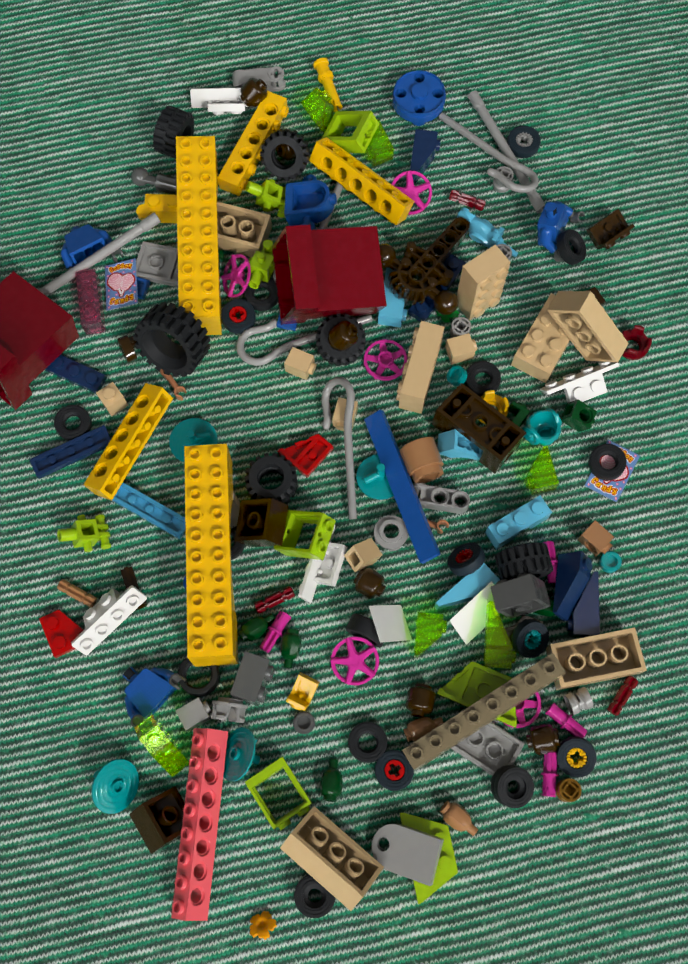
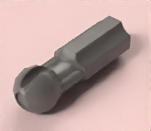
[131,168,177,195]

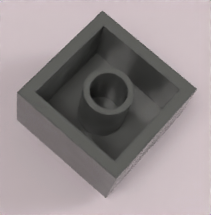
[490,573,551,619]
[230,651,275,707]

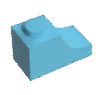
[437,429,483,461]

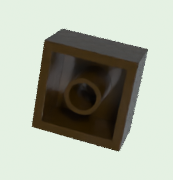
[234,498,288,547]

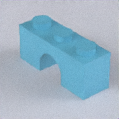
[485,495,552,550]

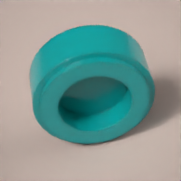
[447,365,467,386]
[599,551,622,573]

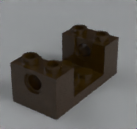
[432,383,526,474]

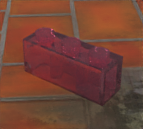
[75,269,106,335]

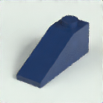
[410,129,441,185]
[553,551,592,621]
[566,571,600,638]

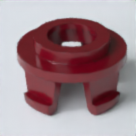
[622,325,652,360]

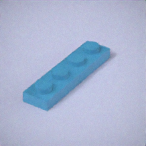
[111,483,186,540]

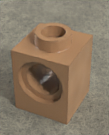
[578,520,614,557]

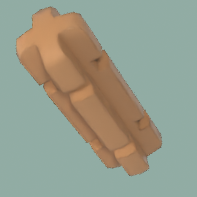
[57,579,97,607]

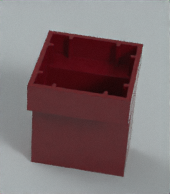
[272,225,387,325]
[0,271,79,410]

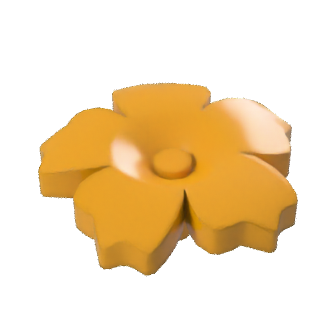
[250,911,277,940]

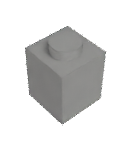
[176,697,212,732]

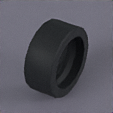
[346,614,384,647]
[178,658,220,697]

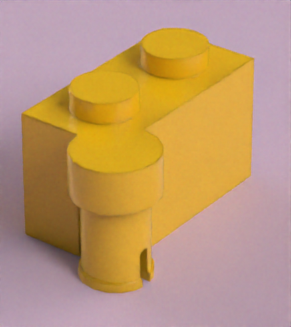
[136,194,177,223]

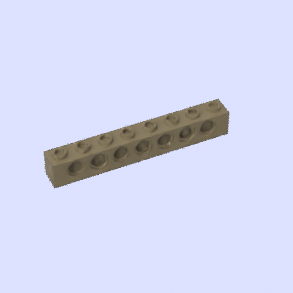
[402,653,566,770]

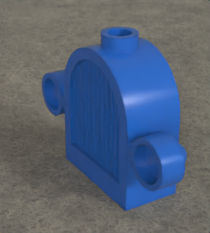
[284,174,337,230]

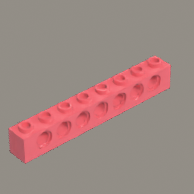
[171,728,228,921]

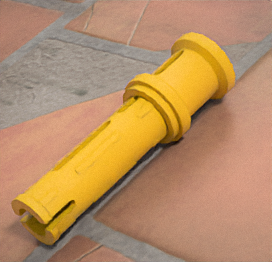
[313,57,343,112]

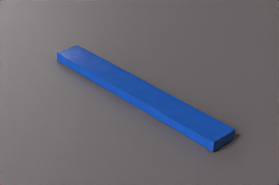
[364,409,441,564]

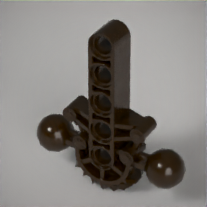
[379,217,470,315]

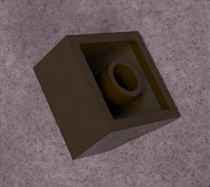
[129,786,185,854]

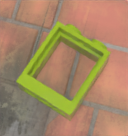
[321,111,379,153]
[273,510,336,560]
[245,757,312,831]

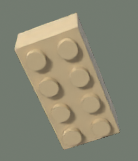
[217,202,272,257]
[457,244,511,320]
[547,291,629,363]
[511,293,570,383]
[396,321,445,414]
[546,627,647,691]
[280,806,384,911]

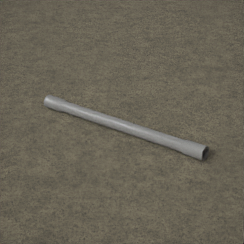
[468,90,545,213]
[38,212,161,296]

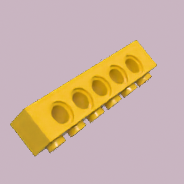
[217,91,289,196]
[309,137,415,225]
[83,383,173,500]

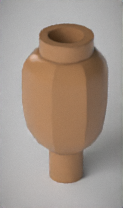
[403,717,443,742]
[440,801,478,836]

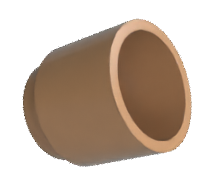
[399,437,444,484]

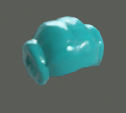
[522,408,562,446]

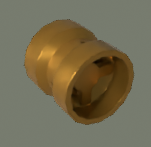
[556,779,582,802]

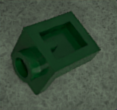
[508,401,529,427]

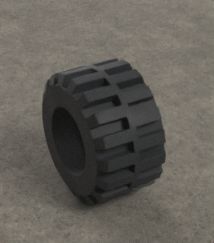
[153,106,194,159]
[260,128,310,181]
[316,313,366,367]
[245,453,298,504]
[495,542,553,580]

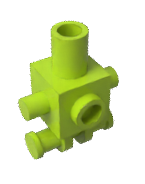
[245,179,286,218]
[248,240,274,289]
[57,514,111,552]

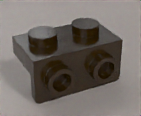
[586,208,635,250]

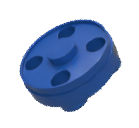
[392,70,446,126]

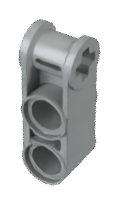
[232,66,286,92]
[413,483,470,514]

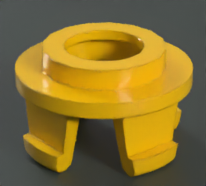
[478,390,509,424]

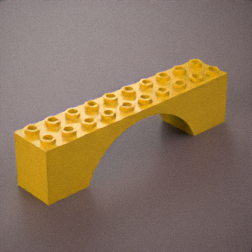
[176,136,222,335]
[184,444,238,667]

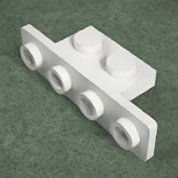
[190,87,258,115]
[540,362,619,403]
[298,525,347,603]
[71,585,147,655]

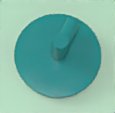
[169,418,218,463]
[356,454,394,500]
[223,727,260,782]
[91,759,139,814]

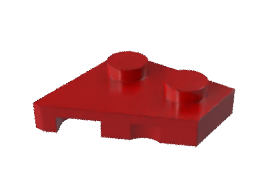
[277,434,334,478]
[39,610,83,658]

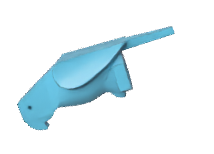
[457,207,518,257]

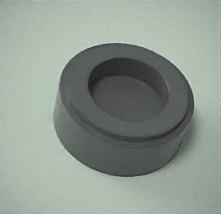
[293,712,315,734]

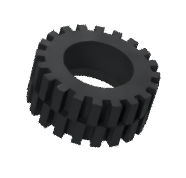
[133,302,211,377]

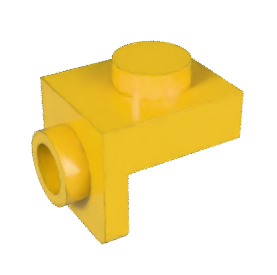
[286,672,320,711]

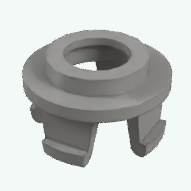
[374,515,408,552]
[210,697,248,723]

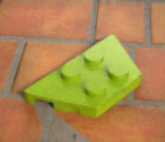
[437,661,517,728]
[399,813,458,904]

